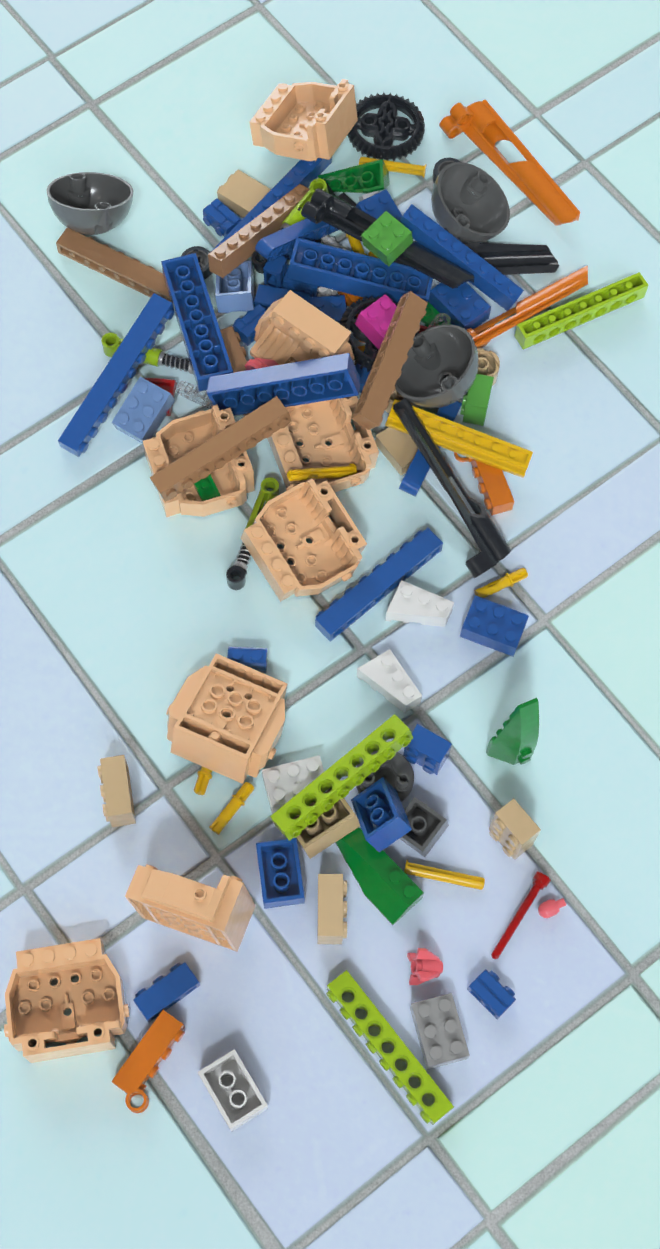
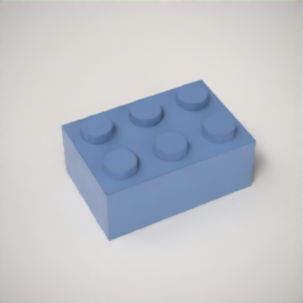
[215,260,254,313]
[111,377,175,444]

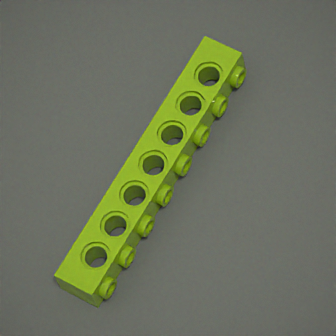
[514,272,649,350]
[270,714,413,841]
[326,970,454,1125]

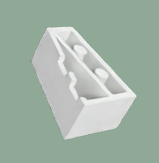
[385,580,454,627]
[356,649,422,713]

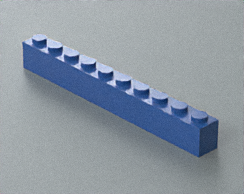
[212,157,332,251]
[58,293,174,457]

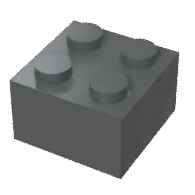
[399,796,449,857]

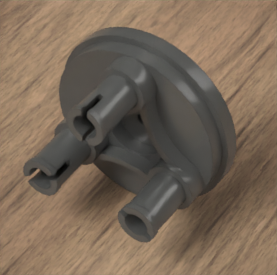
[356,751,414,802]

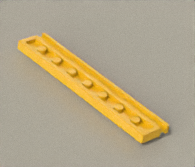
[385,399,533,478]

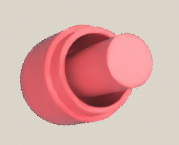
[538,898,566,918]

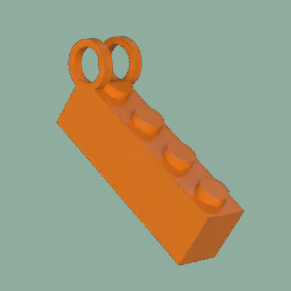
[454,452,515,516]
[111,1010,185,1113]

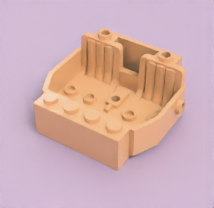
[249,79,358,161]
[250,290,354,365]
[267,396,379,492]
[143,405,255,517]
[241,478,367,602]
[166,653,288,784]
[125,864,256,952]
[4,938,130,1063]

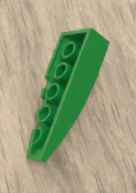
[486,697,539,765]
[335,827,424,925]

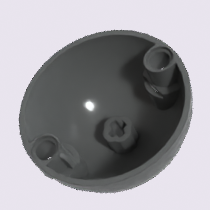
[431,162,510,243]
[46,172,134,235]
[395,325,479,408]

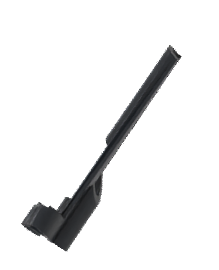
[301,188,475,289]
[394,242,560,275]
[393,398,511,579]

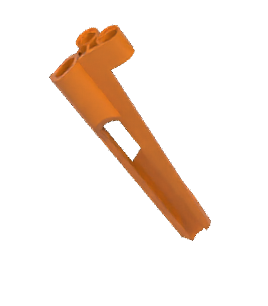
[439,100,581,226]
[466,265,588,348]

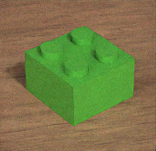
[361,211,413,267]
[460,374,494,426]

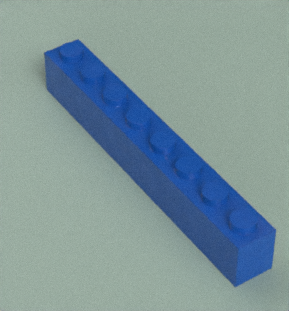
[399,204,524,311]
[315,528,443,642]

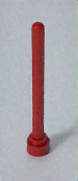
[491,871,551,959]

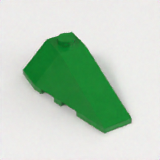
[318,159,389,193]

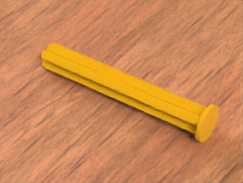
[359,157,427,178]
[287,463,357,481]
[404,859,485,890]

